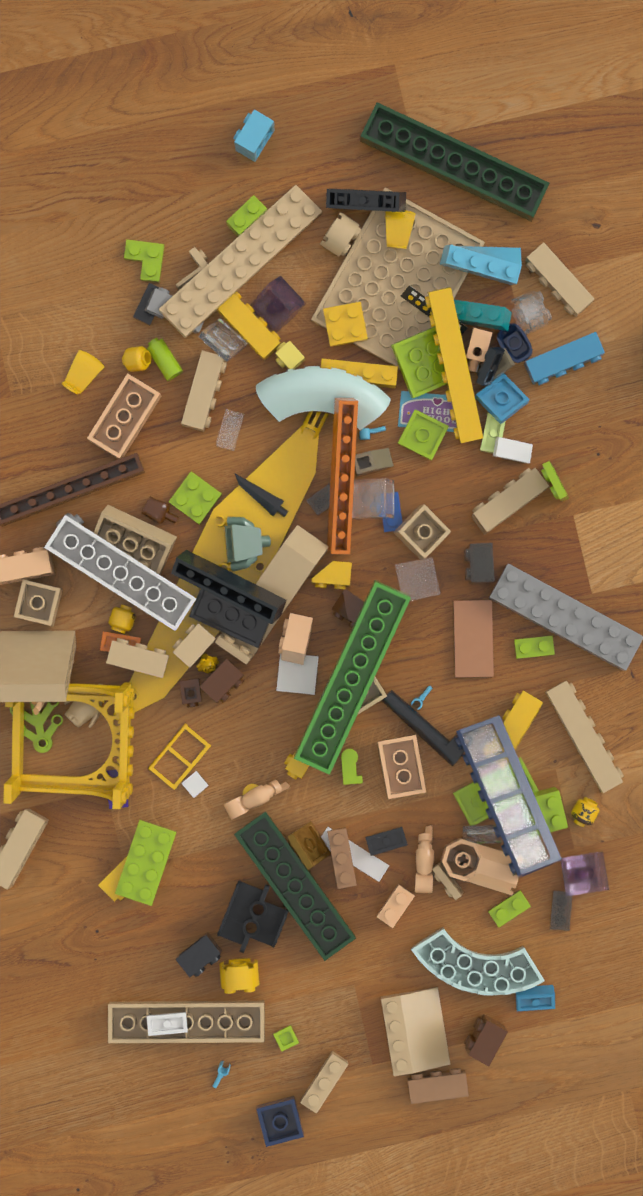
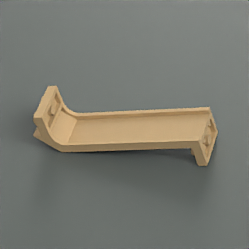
[215,525,329,664]

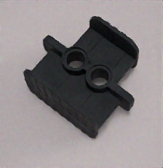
[217,880,289,953]

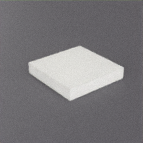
[276,654,318,695]

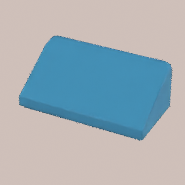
[515,985,555,1011]

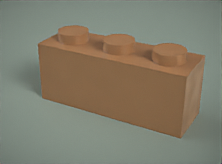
[327,827,357,889]
[407,1068,469,1104]

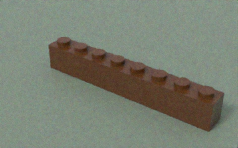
[0,453,145,527]

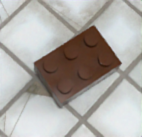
[464,1014,508,1066]

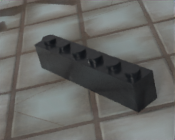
[171,550,287,624]

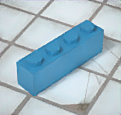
[524,332,605,386]

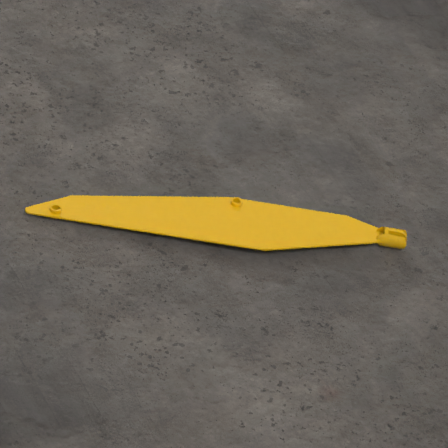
[114,411,329,720]

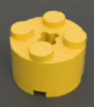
[219,958,260,994]

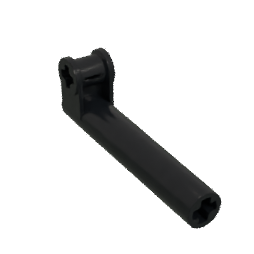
[382,690,473,766]

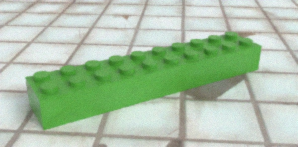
[294,580,411,775]

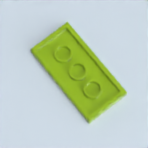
[453,757,539,827]

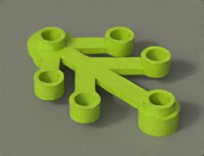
[10,702,64,753]

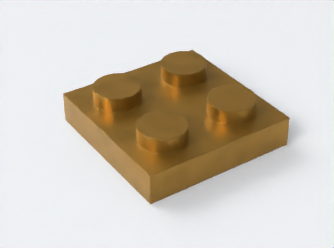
[287,821,331,870]

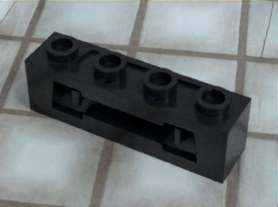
[326,188,407,212]

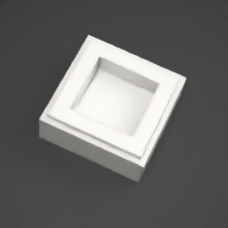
[182,771,209,798]

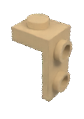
[176,247,208,290]

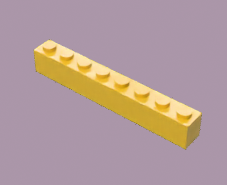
[425,287,483,443]

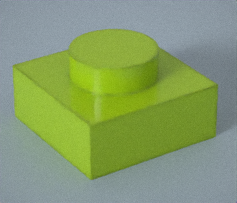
[273,1025,299,1051]

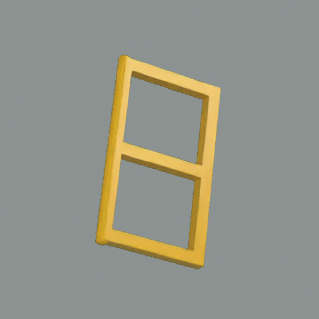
[148,723,211,790]

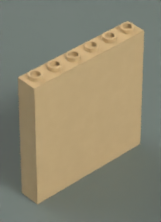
[0,631,76,702]

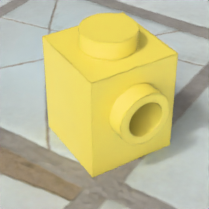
[275,341,305,370]

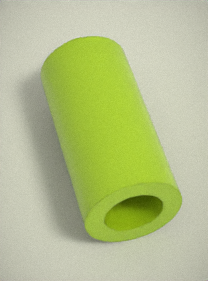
[147,338,183,381]

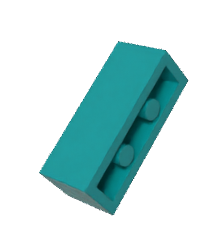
[454,300,512,331]

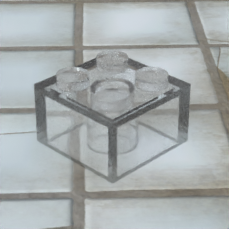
[352,478,394,520]

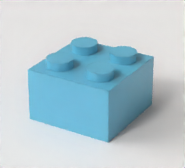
[233,109,275,162]

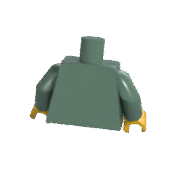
[216,515,271,571]

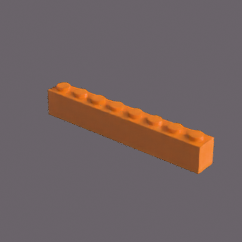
[327,398,358,554]

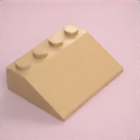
[94,505,177,575]
[381,987,450,1076]

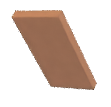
[453,600,494,678]

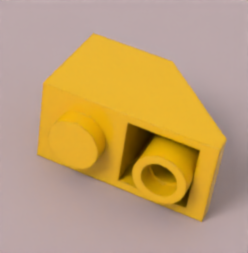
[312,561,352,590]

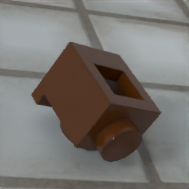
[179,679,202,708]

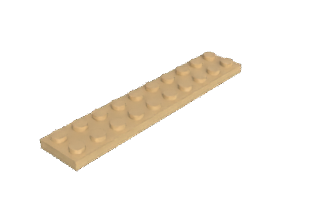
[159,185,322,338]

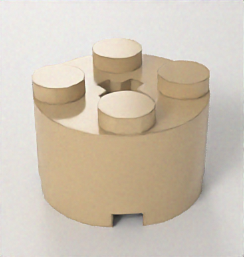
[320,212,361,257]

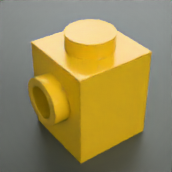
[284,753,309,780]

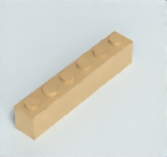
[545,681,624,793]

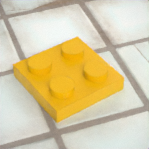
[323,302,368,347]

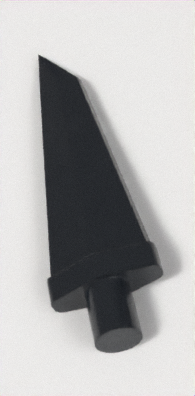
[234,473,289,517]

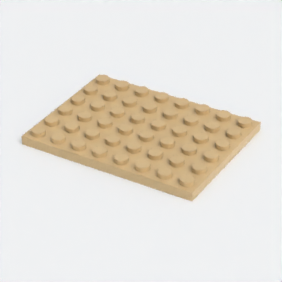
[311,188,485,369]

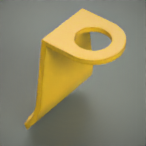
[385,210,416,249]
[61,350,104,394]

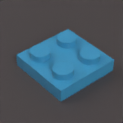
[475,373,530,424]

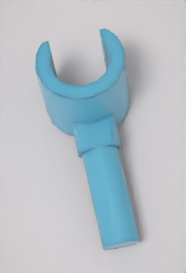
[359,426,386,440]
[411,686,433,710]
[212,1061,231,1088]

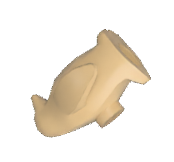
[64,684,103,728]

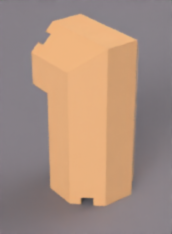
[440,838,524,895]

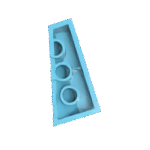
[440,244,522,285]

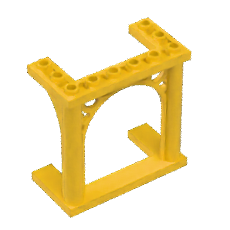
[4,682,135,809]

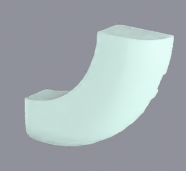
[256,366,391,430]
[411,927,545,996]

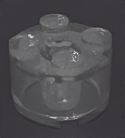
[511,291,552,335]

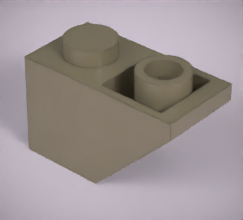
[355,448,394,477]

